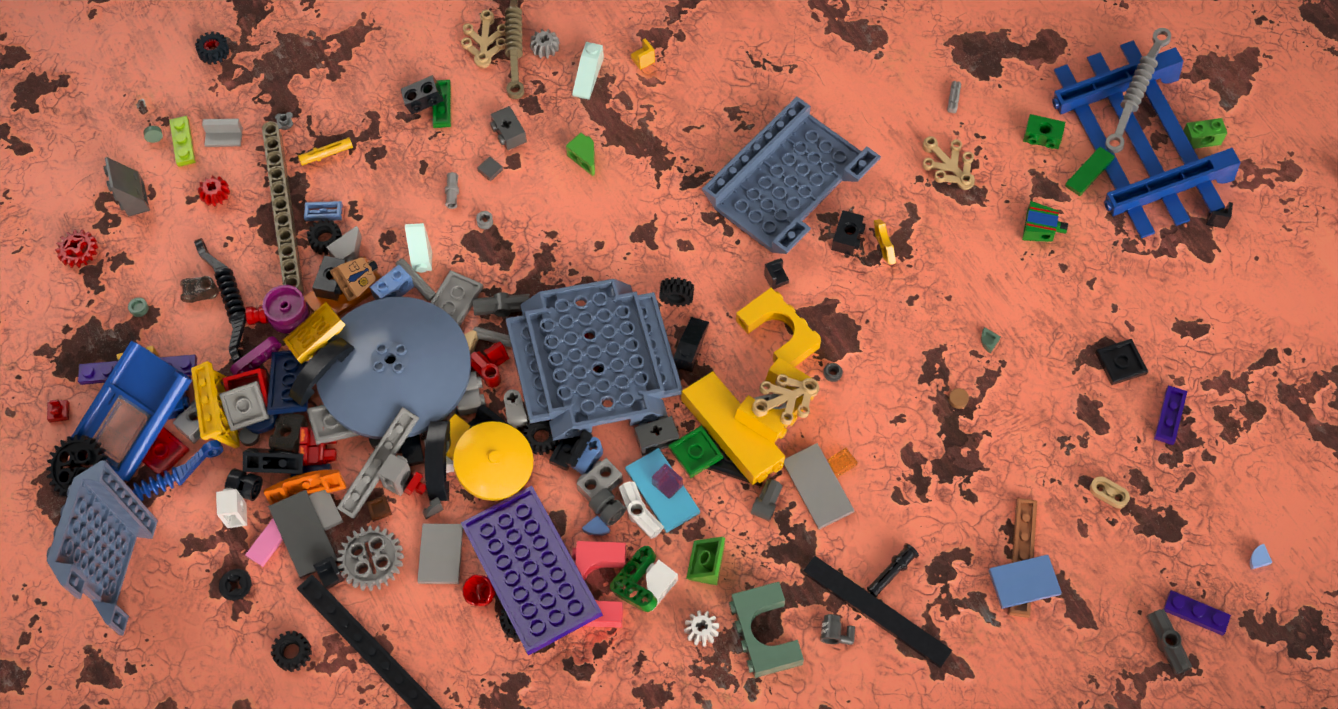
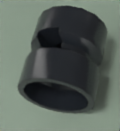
[225,468,263,501]

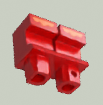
[299,427,337,466]

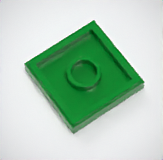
[669,425,723,478]

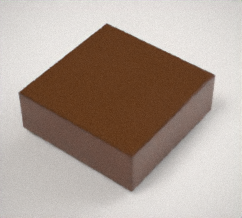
[366,495,392,522]

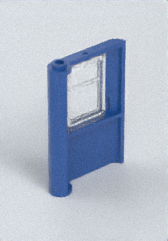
[71,341,192,482]

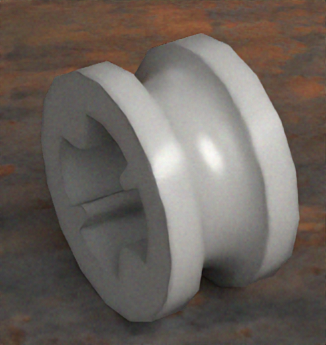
[476,211,493,229]

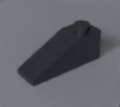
[674,317,709,372]
[243,448,304,474]

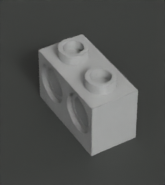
[576,458,623,502]

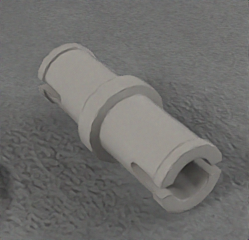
[445,172,459,209]

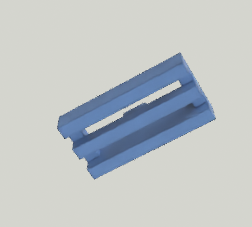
[304,201,343,221]

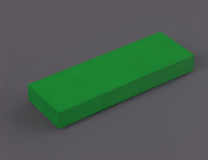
[433,80,451,128]
[1065,147,1115,196]

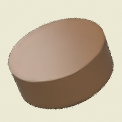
[949,388,969,409]

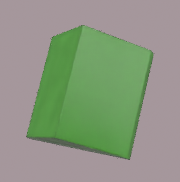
[686,537,725,585]

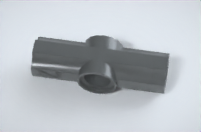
[473,292,530,317]
[1146,609,1192,675]

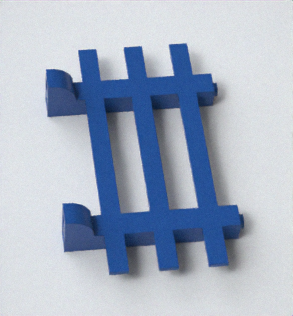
[1052,40,1241,239]

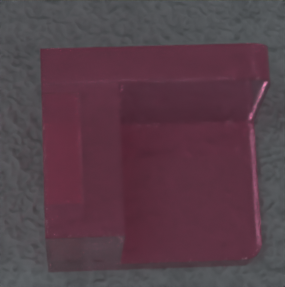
[652,463,683,499]

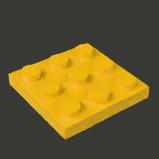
[283,302,345,364]

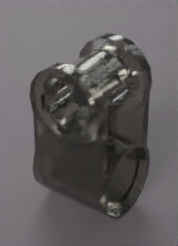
[180,276,219,303]

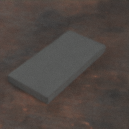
[268,490,338,579]

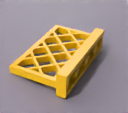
[191,361,240,448]

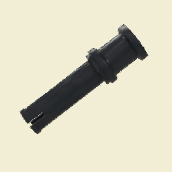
[867,543,919,597]

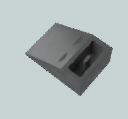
[103,157,150,217]

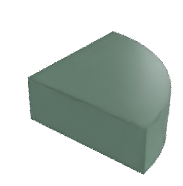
[981,327,1001,354]

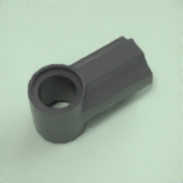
[751,479,783,521]

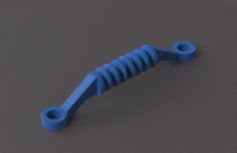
[128,440,223,501]

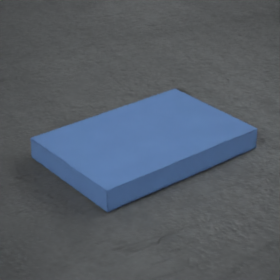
[988,555,1062,609]

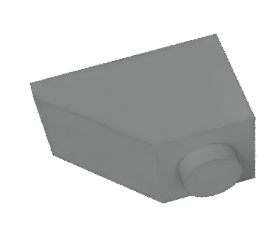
[326,226,362,262]

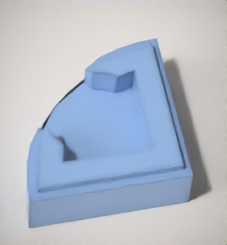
[1249,544,1272,570]

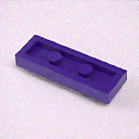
[1154,385,1188,445]
[1163,590,1231,636]

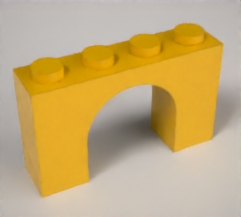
[736,288,821,367]
[734,358,818,443]

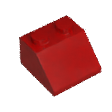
[222,368,269,407]

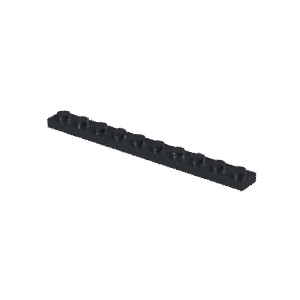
[297,575,442,709]

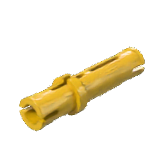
[298,137,353,166]

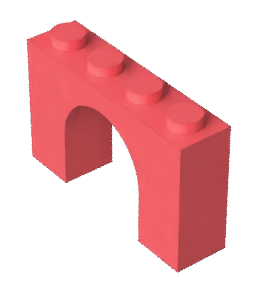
[572,541,626,628]

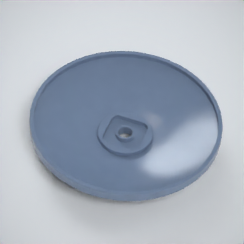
[316,297,471,440]

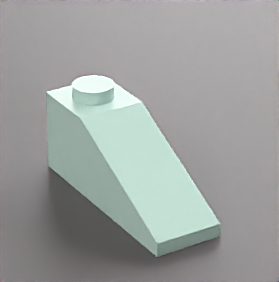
[572,42,604,100]
[405,223,432,273]

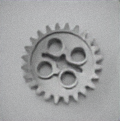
[337,525,404,591]

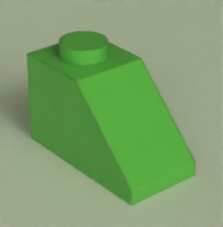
[566,133,595,176]

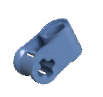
[572,437,603,475]

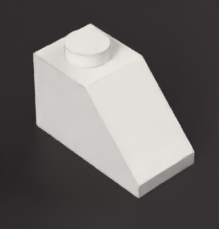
[646,560,678,611]

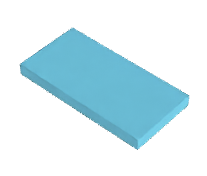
[625,448,700,533]

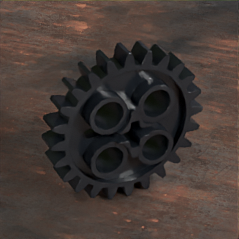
[46,435,109,498]

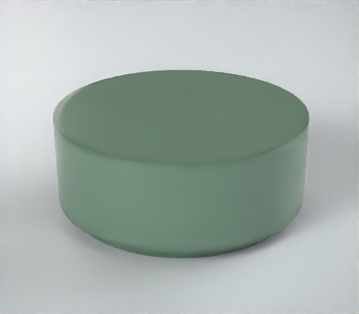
[143,126,163,143]
[128,298,149,317]

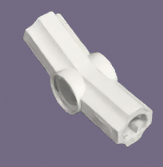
[619,481,664,539]

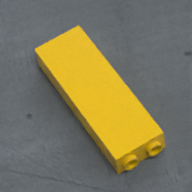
[681,371,785,486]

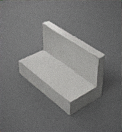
[202,119,243,147]

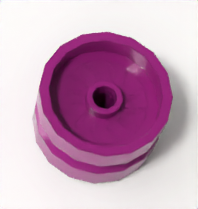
[262,285,310,333]

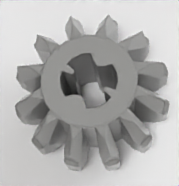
[530,29,560,59]

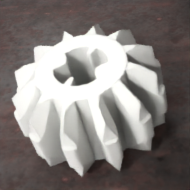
[684,610,719,647]

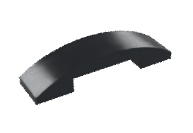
[288,338,354,407]
[425,421,450,501]

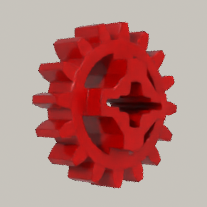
[55,229,99,268]

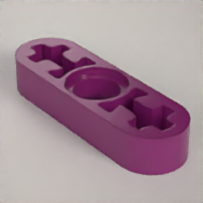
[230,336,281,375]

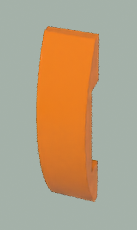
[264,469,346,505]

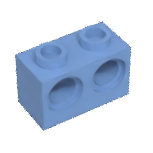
[370,265,414,300]

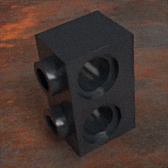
[401,75,444,114]

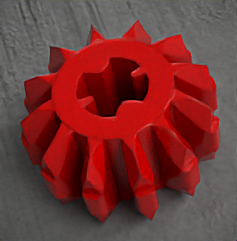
[197,175,230,207]

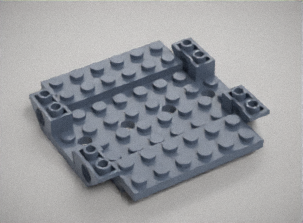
[506,279,683,441]

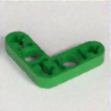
[610,546,658,612]

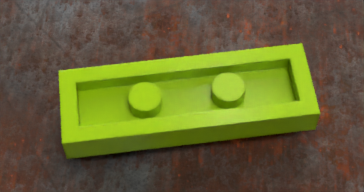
[169,116,196,167]

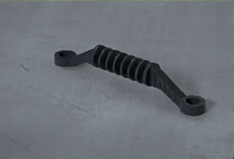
[194,238,247,363]

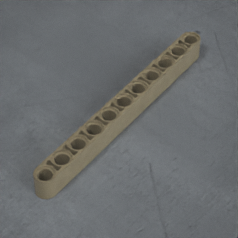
[262,121,304,294]

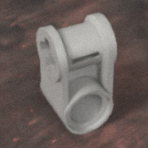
[504,389,528,428]

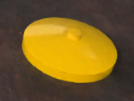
[453,421,533,501]

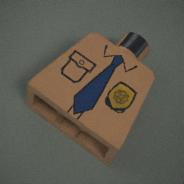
[330,257,378,301]

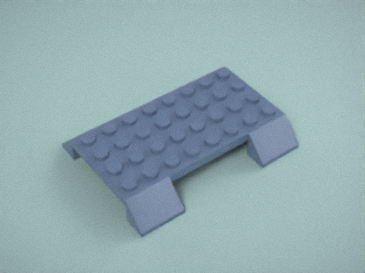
[702,96,881,254]
[46,460,158,636]

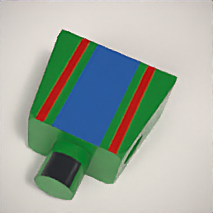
[1022,201,1068,242]

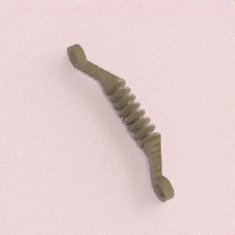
[505,0,525,99]

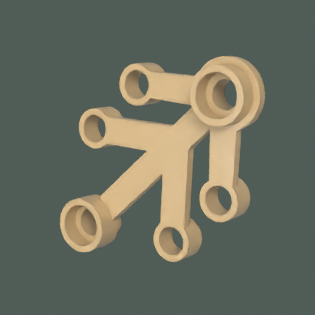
[461,10,506,68]
[922,136,975,190]
[752,374,819,425]

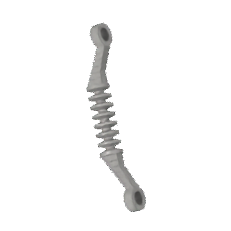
[1105,28,1171,153]

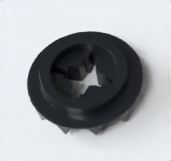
[219,569,253,602]

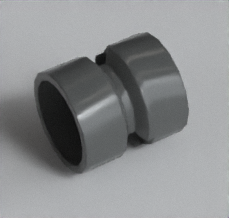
[588,488,627,526]

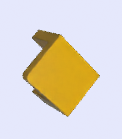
[631,38,655,70]

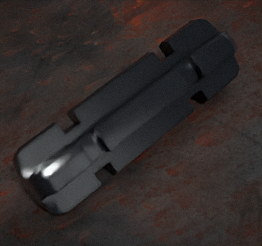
[565,430,593,467]

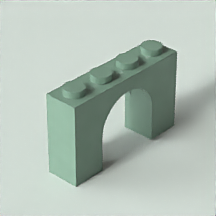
[729,582,804,678]

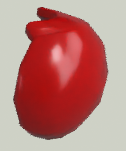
[463,575,495,607]

